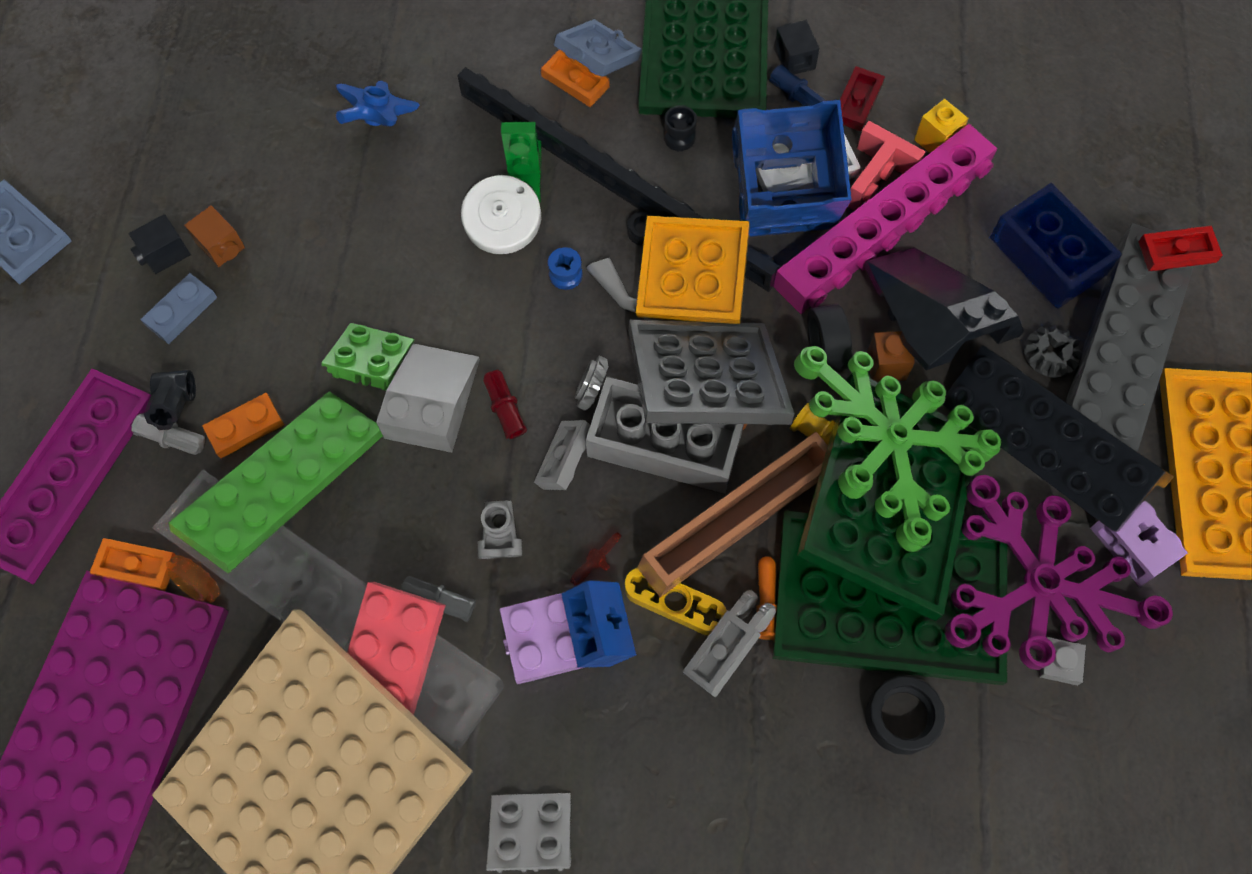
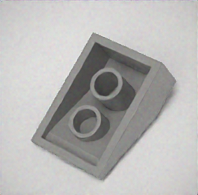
[376,344,480,453]

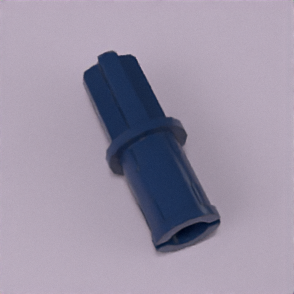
[769,65,826,106]

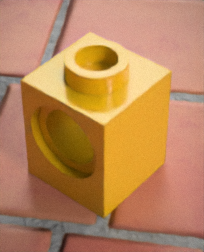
[914,99,969,153]

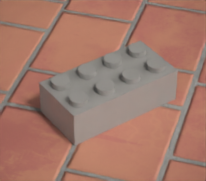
[586,377,744,494]

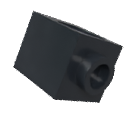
[774,20,820,75]

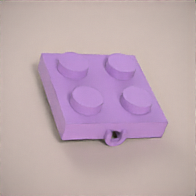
[500,593,581,685]

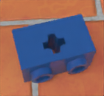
[561,581,636,668]

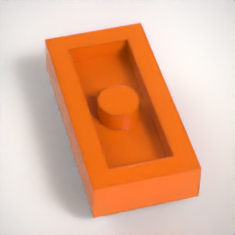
[541,49,610,107]
[202,392,285,459]
[89,538,178,591]

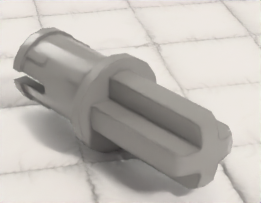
[131,413,206,455]

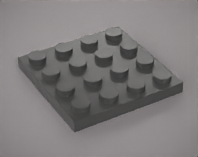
[628,320,794,425]

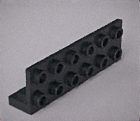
[942,345,1174,532]

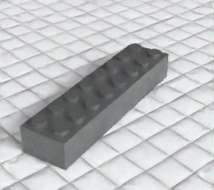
[1065,223,1194,452]

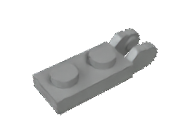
[683,590,777,698]

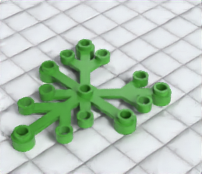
[794,346,1001,552]

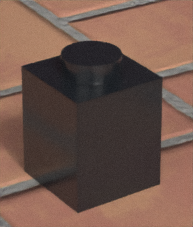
[128,214,191,274]

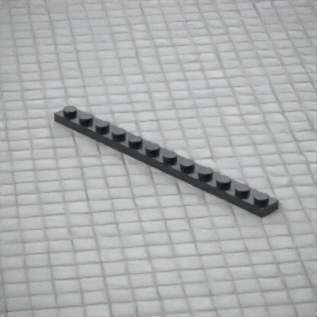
[457,67,780,292]

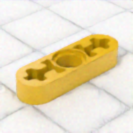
[625,568,727,636]

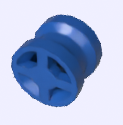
[548,247,583,290]

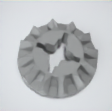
[574,355,609,410]

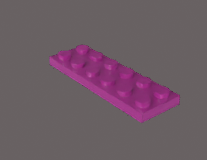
[0,368,151,585]

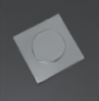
[1039,637,1086,686]

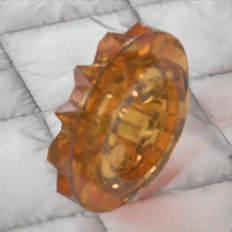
[166,555,221,603]

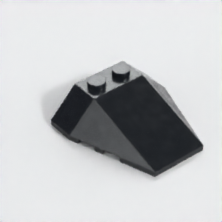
[864,247,1024,371]

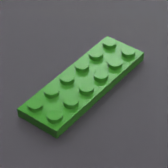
[169,391,383,573]

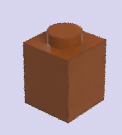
[184,205,245,267]
[867,331,915,382]

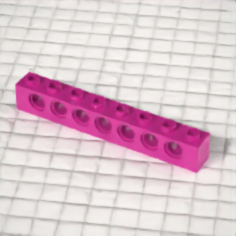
[773,124,998,314]

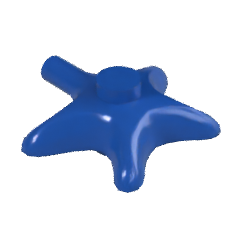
[336,81,420,127]

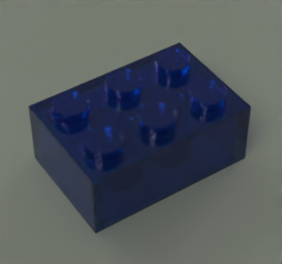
[990,182,1122,309]

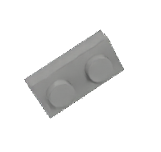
[534,420,590,490]

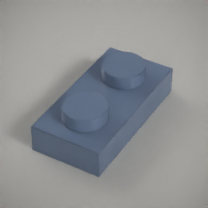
[140,273,217,344]

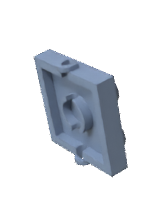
[554,19,642,77]

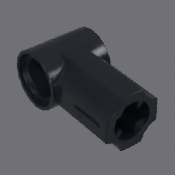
[144,370,196,430]

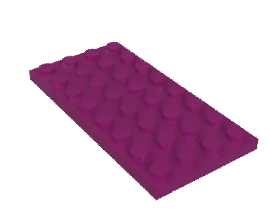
[0,570,229,874]

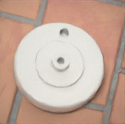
[461,175,541,254]

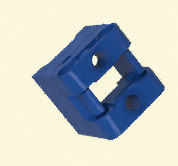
[731,100,852,237]

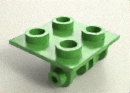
[322,323,414,391]

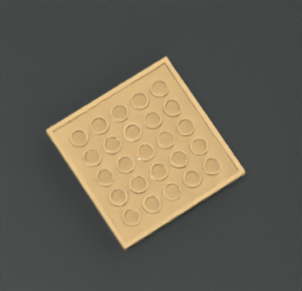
[152,609,473,874]

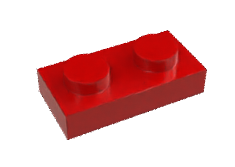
[1138,225,1223,271]

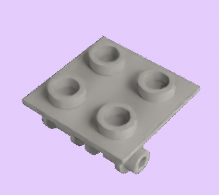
[486,793,571,873]

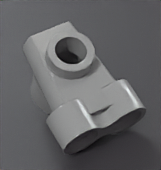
[478,501,522,559]

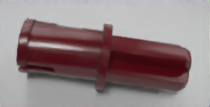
[483,370,527,439]

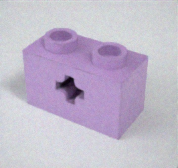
[1090,501,1188,587]

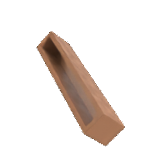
[637,432,828,597]

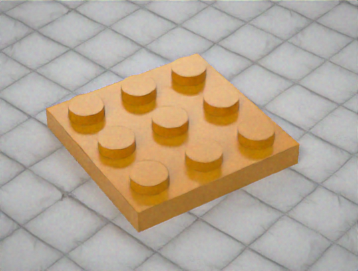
[636,216,750,324]

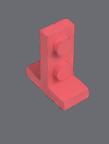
[848,121,926,211]

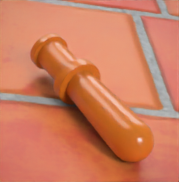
[756,556,777,640]

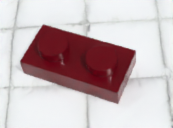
[840,66,885,132]

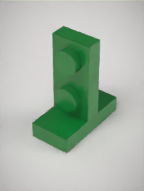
[501,122,542,202]

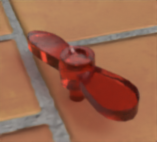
[570,532,622,586]

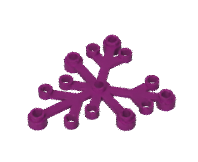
[945,475,1173,670]

